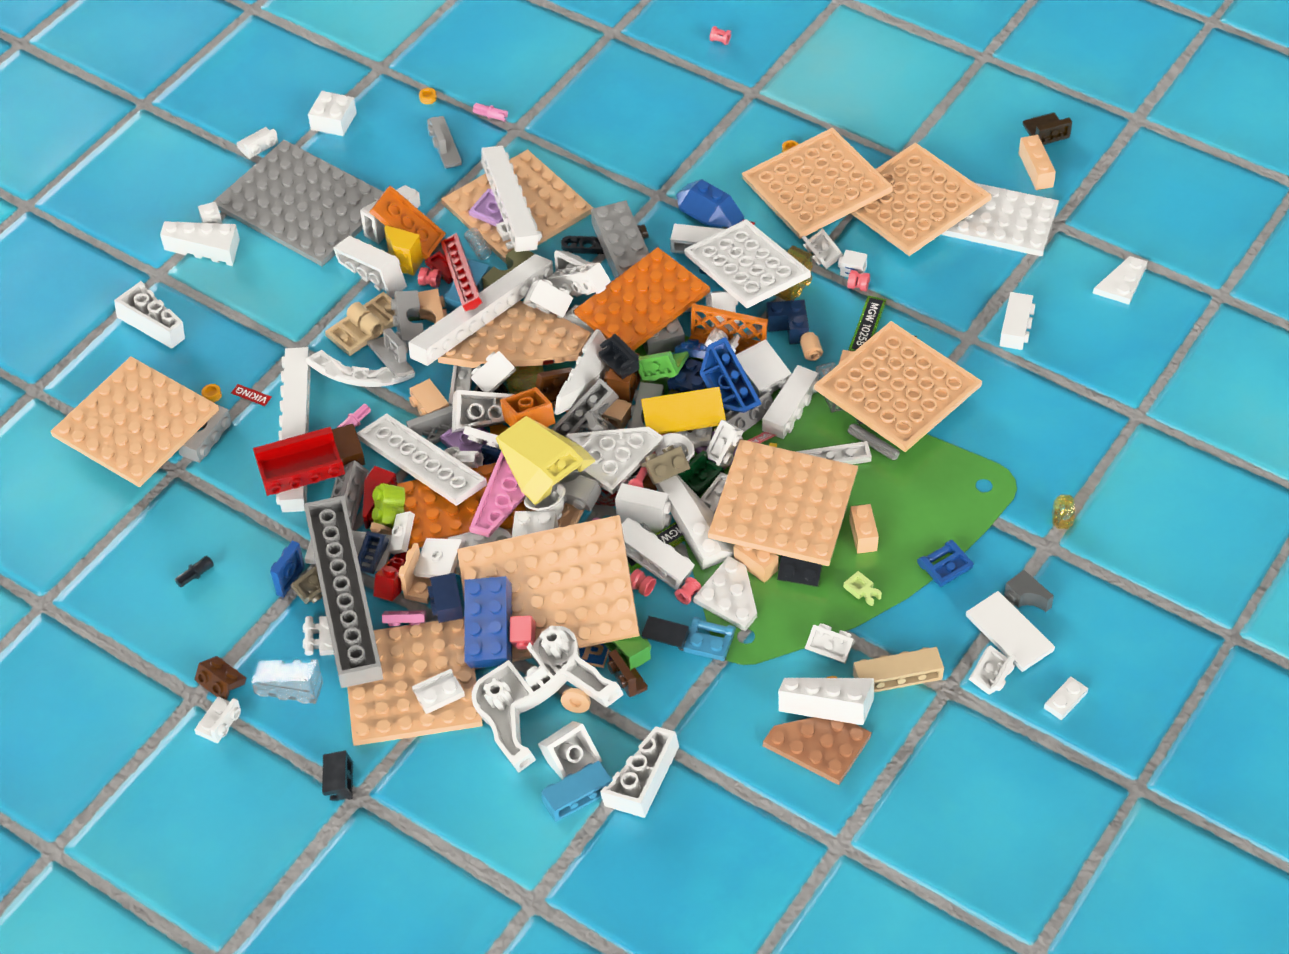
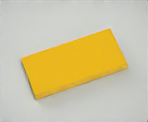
[641,387,726,435]

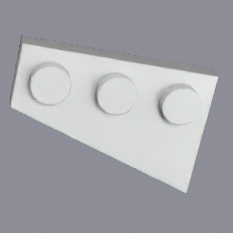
[1093,256,1148,304]

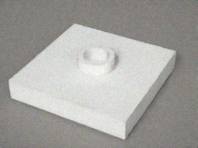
[413,538,464,578]

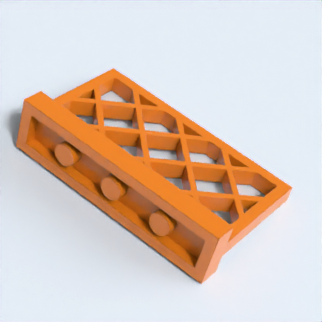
[689,303,768,355]

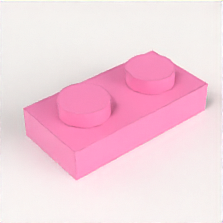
[382,610,427,626]

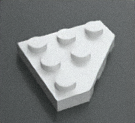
[693,556,757,631]

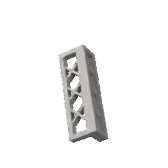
[406,405,453,444]
[330,460,369,530]

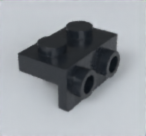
[777,555,823,587]

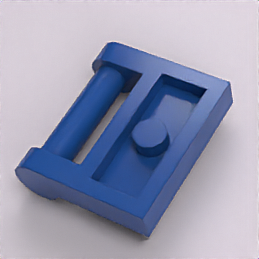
[917,540,974,587]

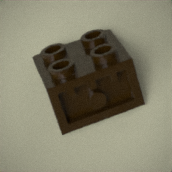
[1023,112,1072,145]

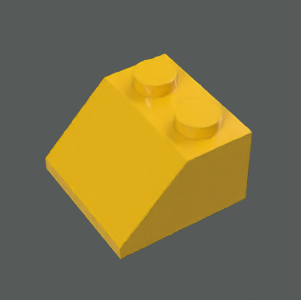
[384,225,423,276]

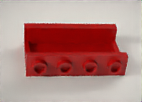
[253,426,345,496]

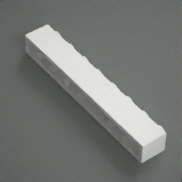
[481,145,540,252]

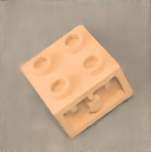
[399,543,431,604]

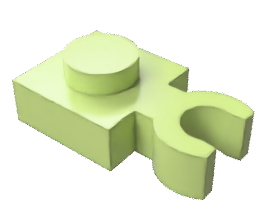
[844,571,882,606]

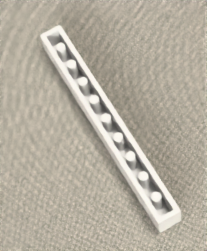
[408,254,553,366]
[276,347,311,513]

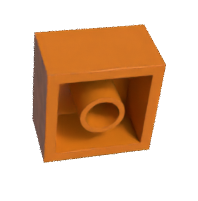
[500,387,556,427]

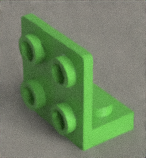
[638,351,690,381]

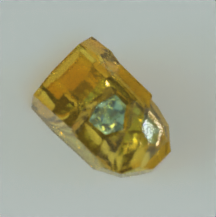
[1052,494,1075,529]

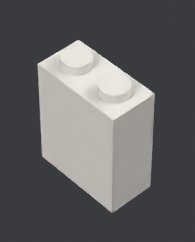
[736,339,792,397]
[615,483,672,533]

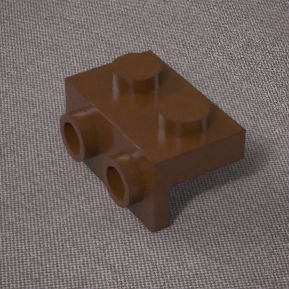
[535,367,572,403]
[607,649,648,698]
[195,656,246,700]

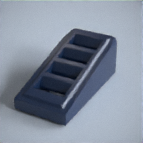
[358,531,389,574]

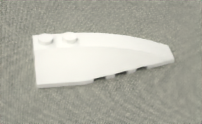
[554,329,610,415]
[655,475,735,570]

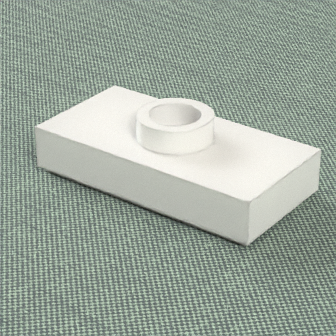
[388,511,415,554]

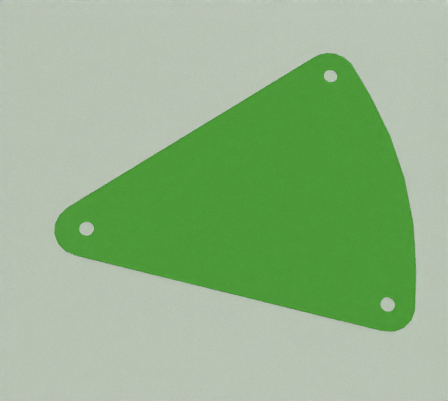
[635,335,1017,665]

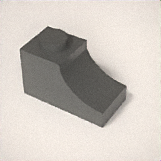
[1004,570,1054,612]

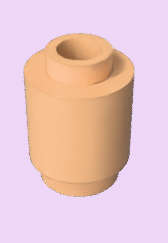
[800,332,823,361]

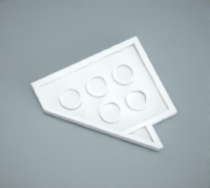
[566,427,664,495]

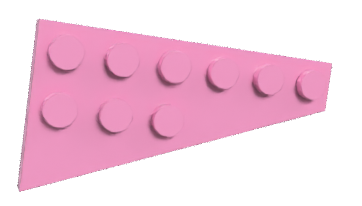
[469,451,526,537]

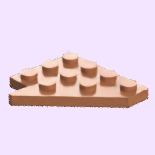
[763,717,871,785]

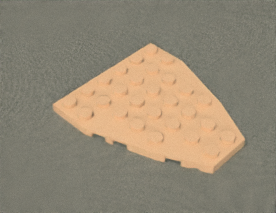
[438,301,591,368]

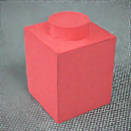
[510,616,536,650]

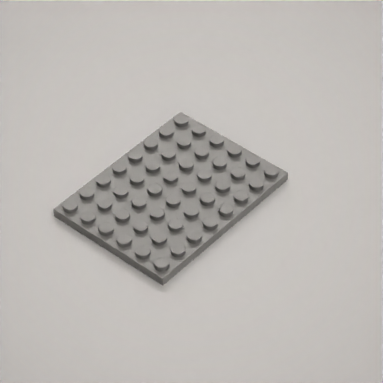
[213,140,384,267]

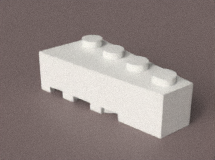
[333,236,407,298]
[114,281,185,349]
[778,678,874,725]
[600,726,679,818]

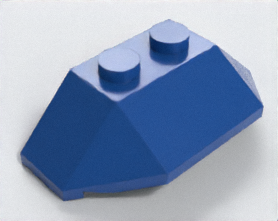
[676,179,744,228]
[700,337,762,413]

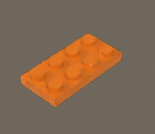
[369,186,446,260]

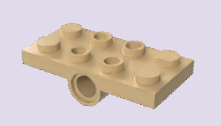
[325,292,395,356]

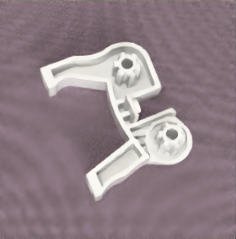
[472,626,624,773]

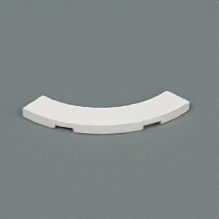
[306,350,415,387]

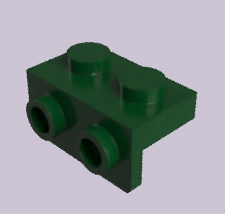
[678,450,724,497]

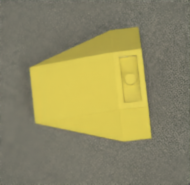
[496,416,595,506]

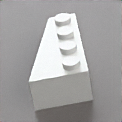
[160,221,240,266]
[452,390,515,433]

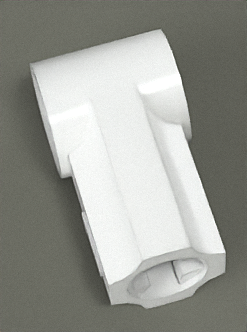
[444,447,484,468]

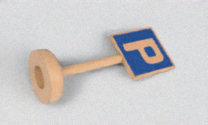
[561,644,609,713]

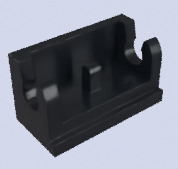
[599,334,639,379]
[641,616,690,651]
[322,750,353,801]

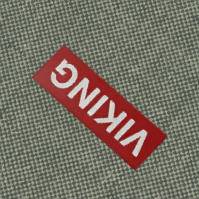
[231,384,272,406]

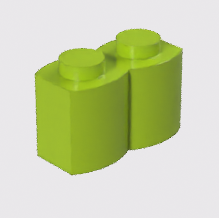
[372,483,405,529]

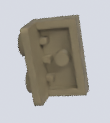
[641,445,690,485]
[290,566,322,604]

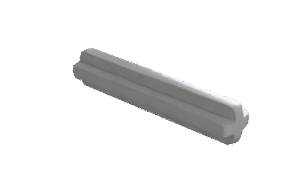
[848,423,900,460]

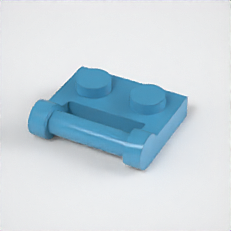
[683,617,735,661]

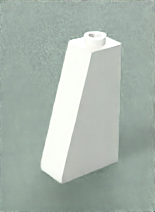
[360,185,421,244]

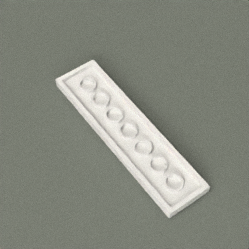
[357,414,487,506]

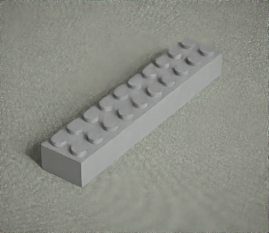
[591,200,685,355]
[304,495,383,688]

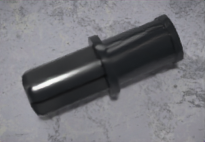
[175,555,214,587]

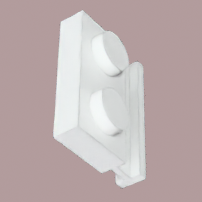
[412,669,465,714]

